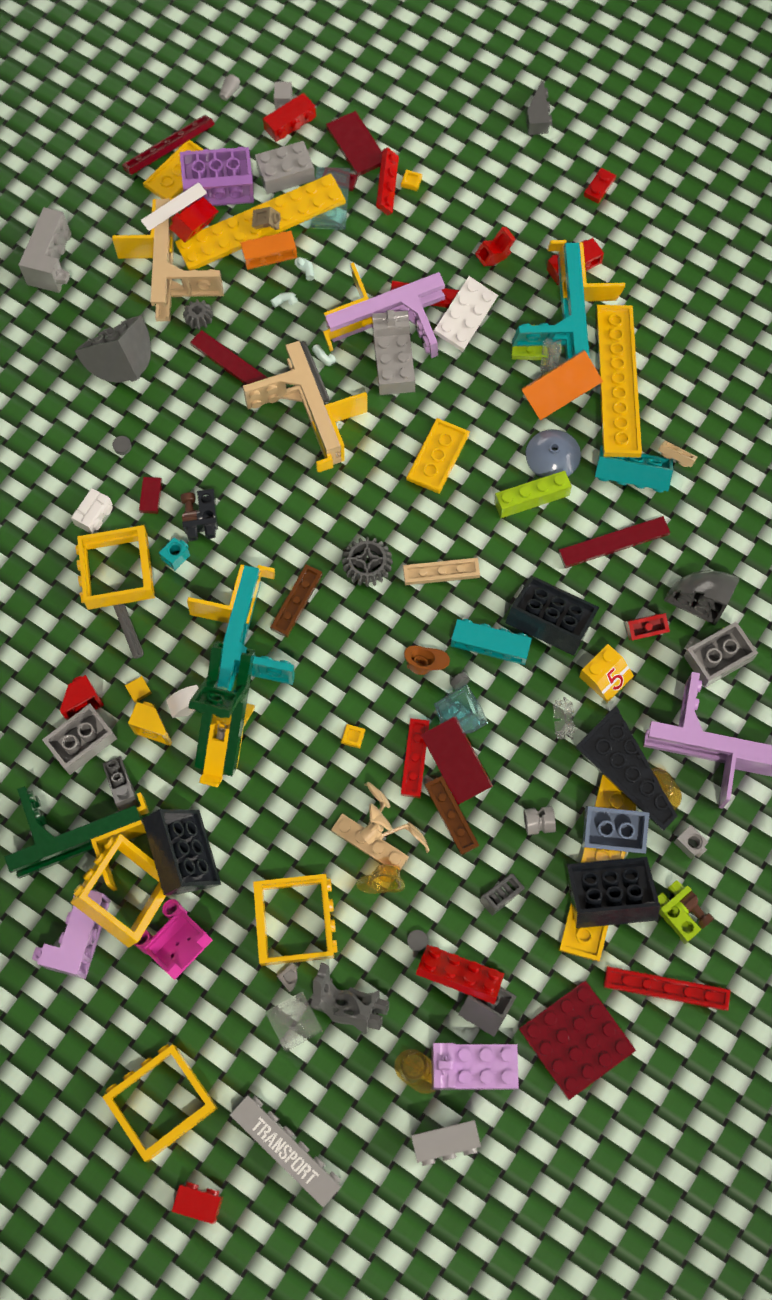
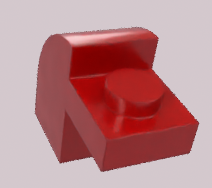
[475,227,516,267]

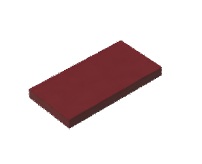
[326,111,382,176]
[421,716,493,805]

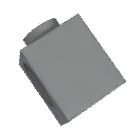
[274,81,293,110]
[674,825,708,860]

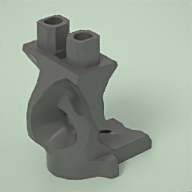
[311,962,389,1034]

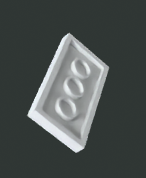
[433,276,498,352]

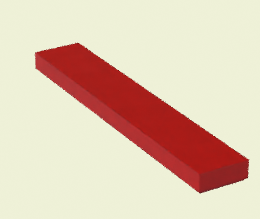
[603,966,731,1011]

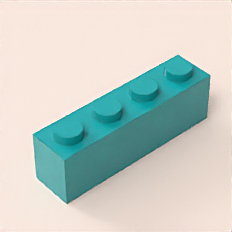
[451,619,532,665]

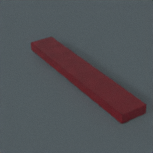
[122,115,215,175]
[190,330,272,404]
[558,516,670,568]

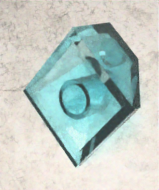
[434,684,488,733]

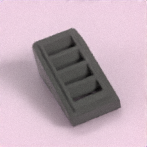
[480,873,525,916]

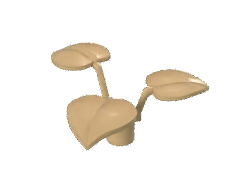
[360,782,429,853]

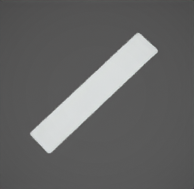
[141,183,207,231]

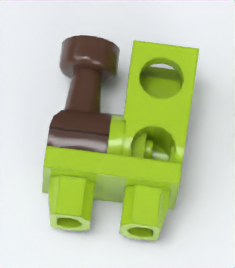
[658,880,715,945]

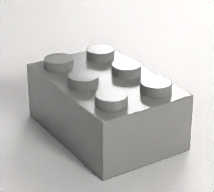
[255,141,315,194]
[684,622,758,688]
[42,704,117,775]
[411,1120,481,1166]

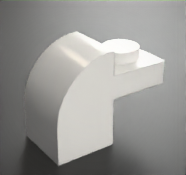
[166,685,198,718]

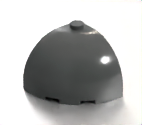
[75,315,151,383]
[664,570,740,625]

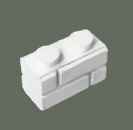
[71,488,113,534]

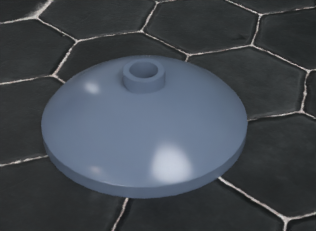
[526,429,581,478]

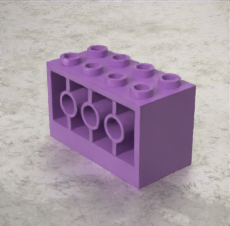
[180,147,254,207]

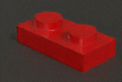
[584,168,616,204]

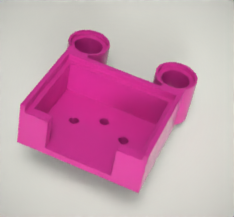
[134,899,213,980]

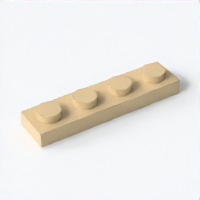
[403,558,480,585]
[331,814,409,874]

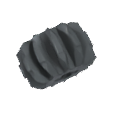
[183,299,213,331]

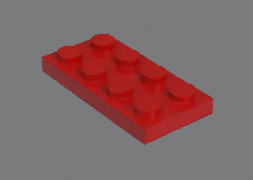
[415,944,504,1005]

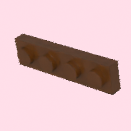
[270,564,323,638]
[424,776,479,856]

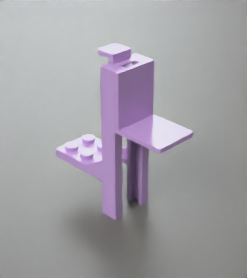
[643,672,772,809]

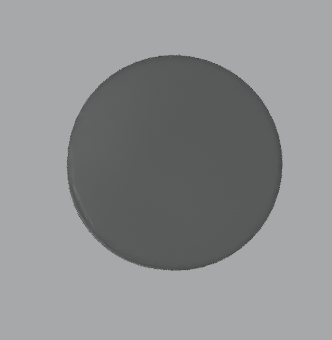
[112,436,132,455]
[450,672,470,690]
[407,930,428,952]

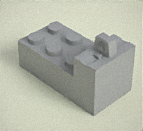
[19,207,71,293]
[372,310,415,395]

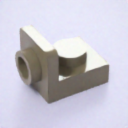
[252,207,281,230]

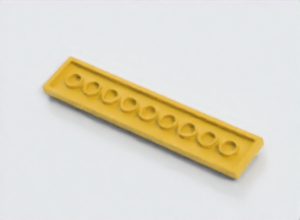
[175,174,346,271]
[596,305,642,458]
[559,774,636,962]

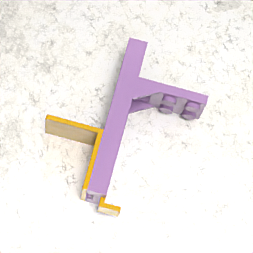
[323,262,445,359]

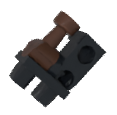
[180,489,218,541]

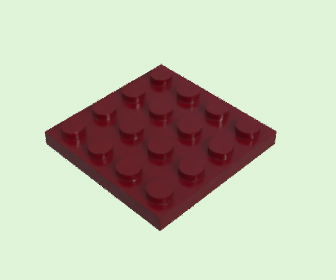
[518,980,636,1101]

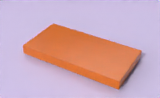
[521,350,603,420]

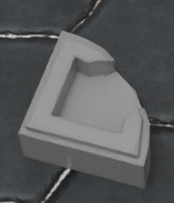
[277,963,298,992]

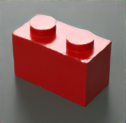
[625,613,670,641]
[171,1182,223,1224]

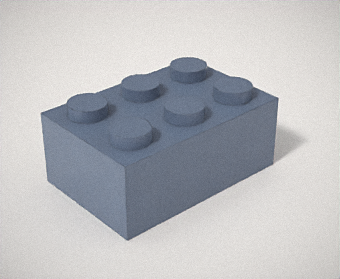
[582,806,649,854]

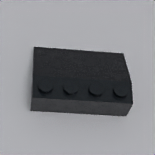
[505,575,599,656]
[142,809,221,895]
[567,857,660,928]

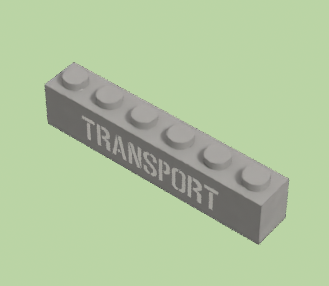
[230,1095,342,1207]

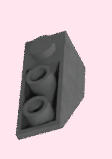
[526,81,552,135]
[103,756,140,811]

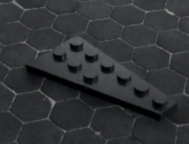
[575,705,677,831]

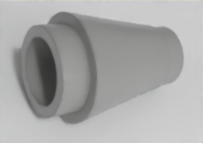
[219,74,240,101]

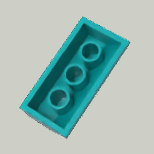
[595,445,673,492]

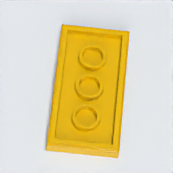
[143,140,204,199]
[406,418,470,494]

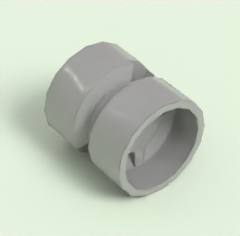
[524,806,556,835]

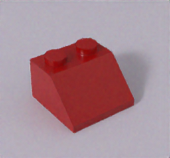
[60,675,104,720]

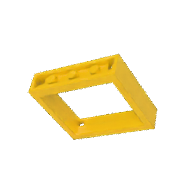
[75,525,155,610]
[70,834,166,947]
[253,874,338,966]
[102,1044,218,1162]

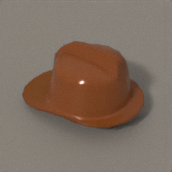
[404,646,450,675]

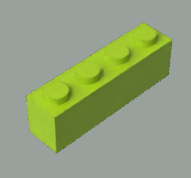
[494,471,572,518]

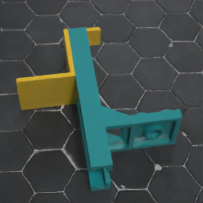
[512,240,625,361]
[187,565,294,691]

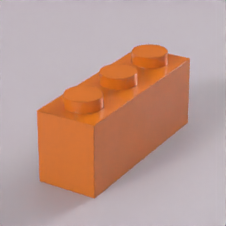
[241,231,297,270]

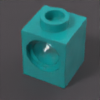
[159,537,190,571]

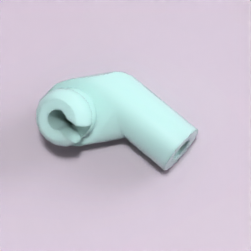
[295,257,315,281]
[270,292,298,308]
[312,344,336,366]

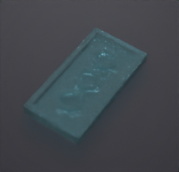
[311,167,351,230]

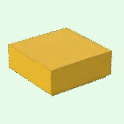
[401,170,422,191]
[125,676,152,703]
[341,724,366,749]

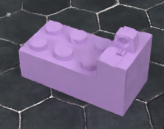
[32,890,111,980]
[431,1043,519,1090]

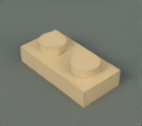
[658,441,697,467]

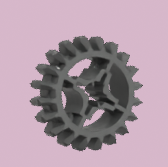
[342,537,393,587]

